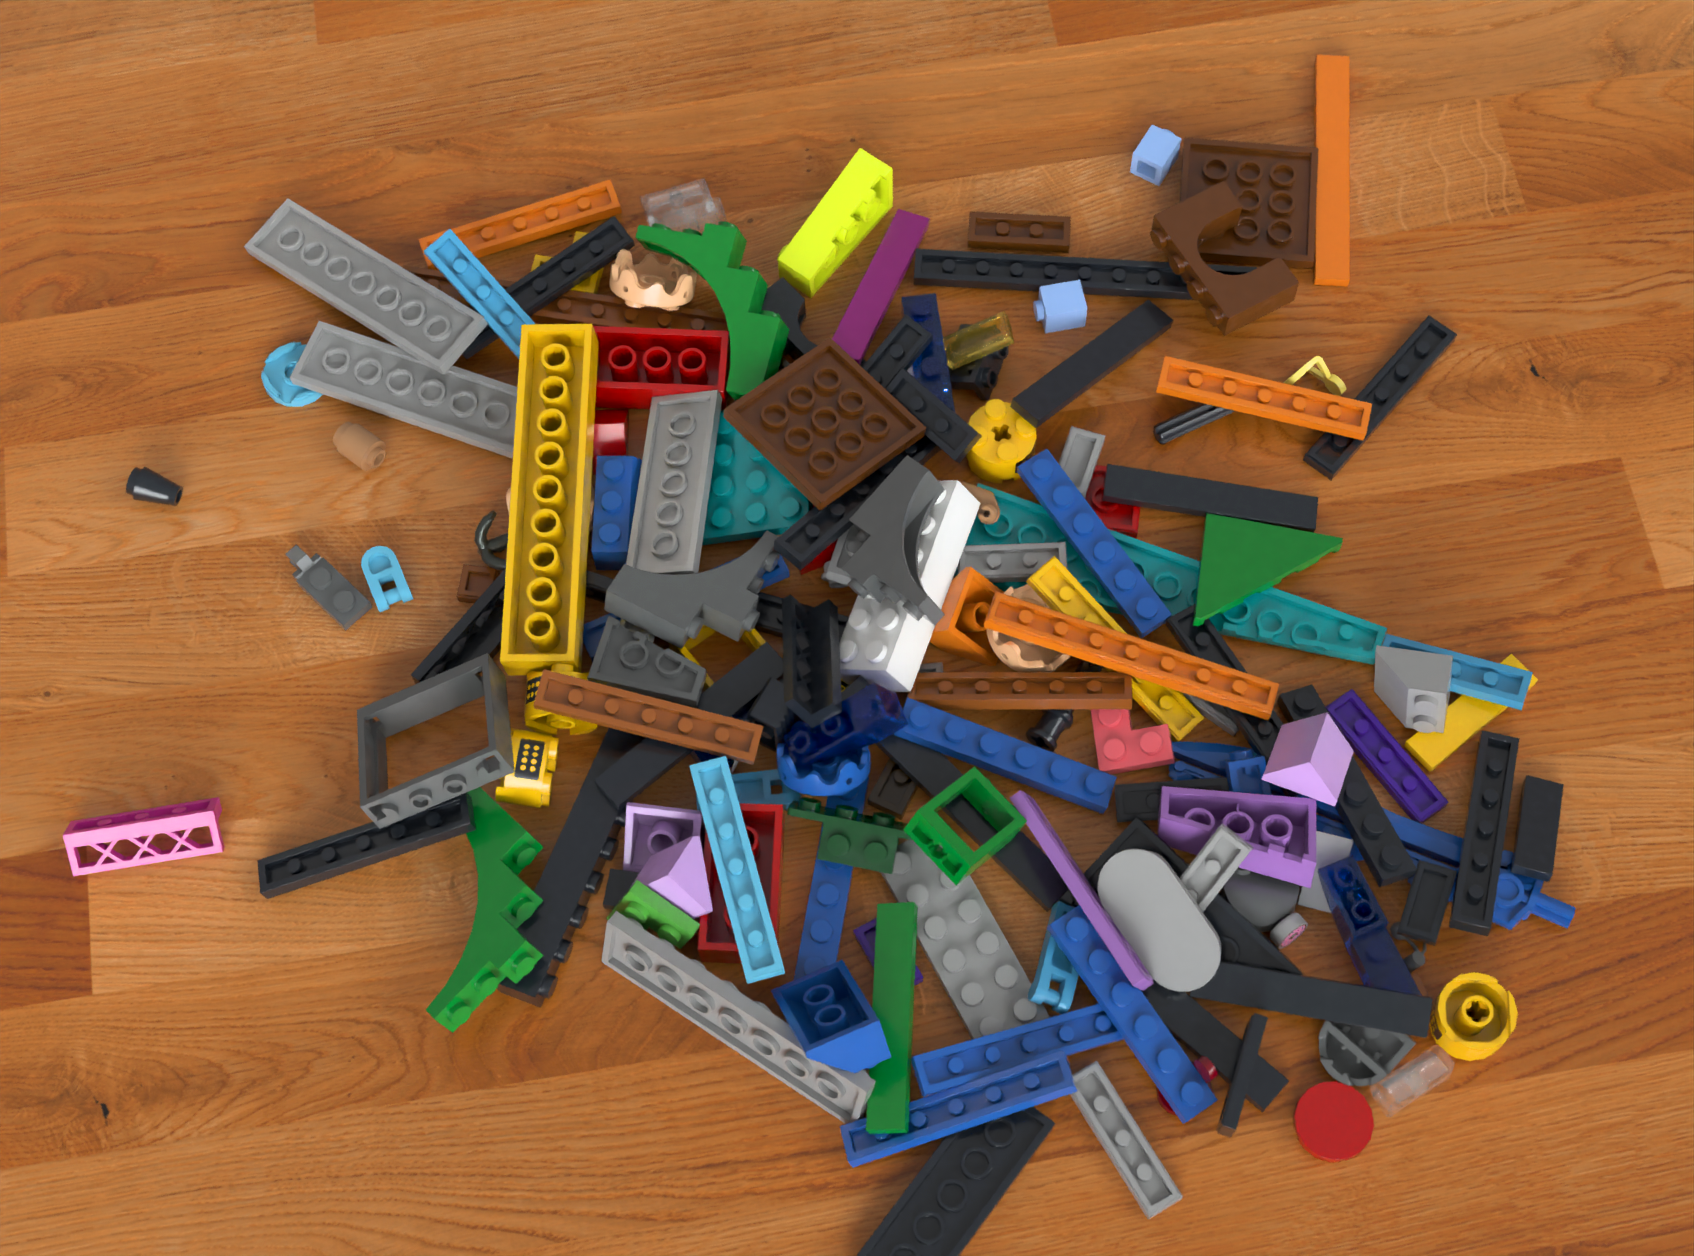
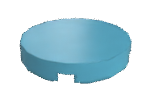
[261,342,323,407]

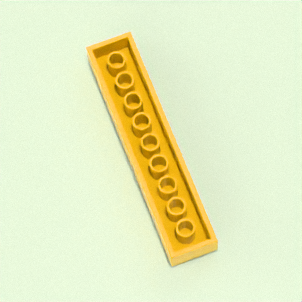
[500,324,599,676]

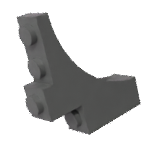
[841,455,945,625]
[604,531,780,649]

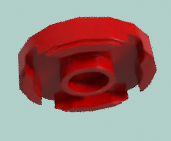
[1292,1081,1374,1163]

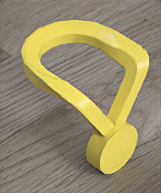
[1284,356,1346,396]

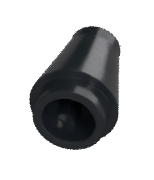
[126,467,183,506]

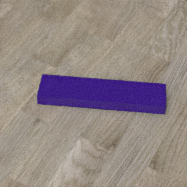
[1325,689,1448,824]

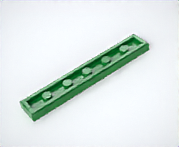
[866,902,918,1134]

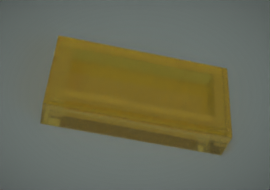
[942,311,1014,370]

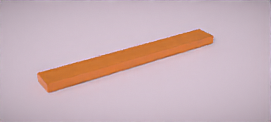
[1314,55,1350,287]
[984,591,1279,720]

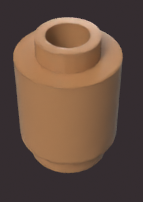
[333,422,386,471]

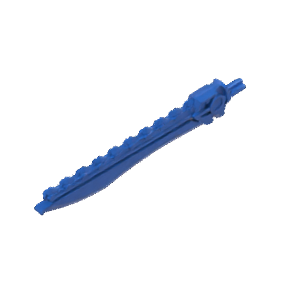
[1168,742,1576,930]

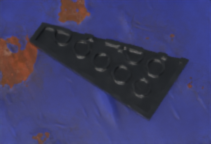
[1059,817,1305,975]

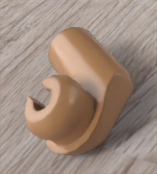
[961,481,1000,525]

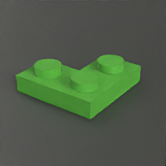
[606,880,700,949]

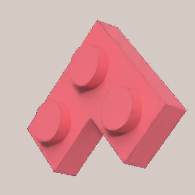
[1091,709,1175,775]

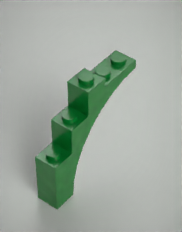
[635,221,790,401]
[426,787,544,1033]

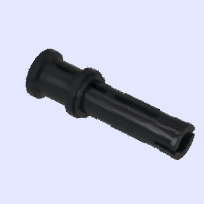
[1026,660,1105,752]

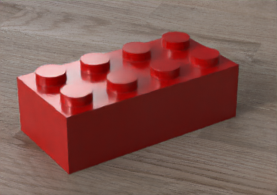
[593,326,731,411]
[698,803,785,964]

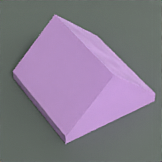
[1262,712,1354,806]
[623,802,706,873]
[629,836,713,919]

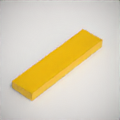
[1404,654,1538,772]

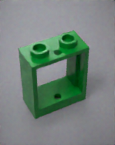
[903,766,1027,885]

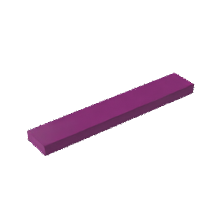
[832,209,930,365]

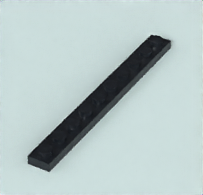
[914,249,1257,300]

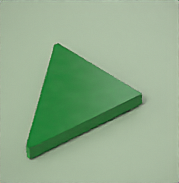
[1193,513,1343,626]

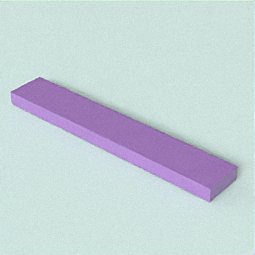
[1010,791,1154,991]

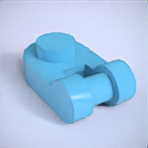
[361,546,414,612]

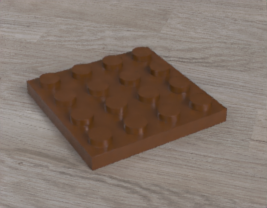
[1179,138,1318,269]
[724,338,926,511]

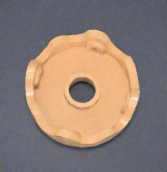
[609,249,697,311]
[986,584,1071,672]

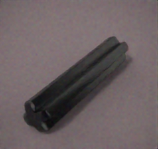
[1153,403,1234,444]

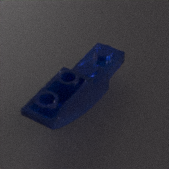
[1317,855,1421,995]

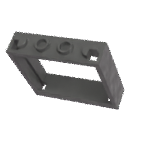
[357,653,515,829]

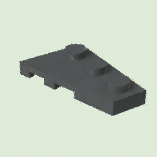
[588,615,707,708]

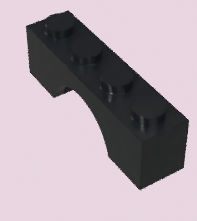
[761,277,866,367]

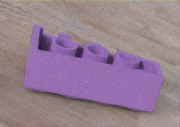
[1157,786,1316,888]

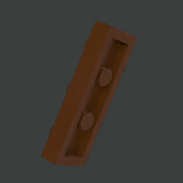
[968,212,1071,253]

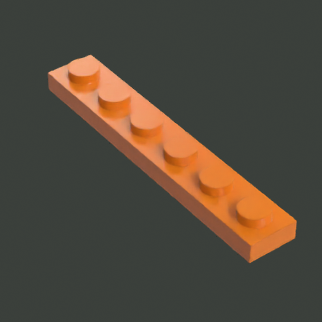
[418,179,622,270]
[1156,356,1372,440]

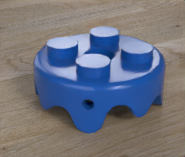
[777,721,871,796]

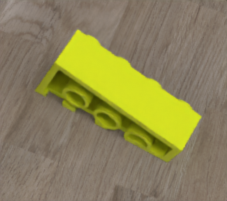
[777,148,893,298]

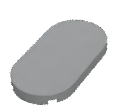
[1098,848,1222,992]

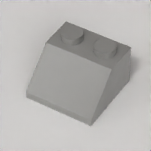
[1374,645,1453,733]

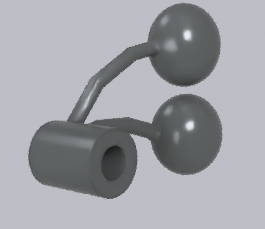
[1390,922,1426,973]

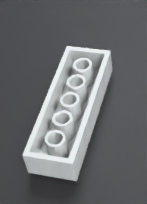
[839,480,981,692]

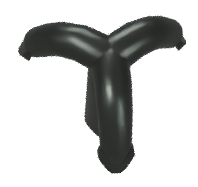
[474,510,508,571]

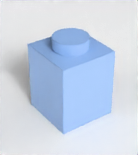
[1130,124,1182,186]
[1033,280,1087,333]

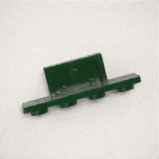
[787,797,912,874]

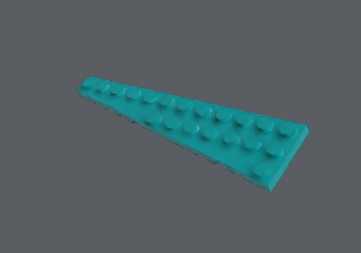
[952,483,1387,665]

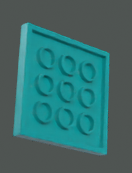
[702,410,813,546]

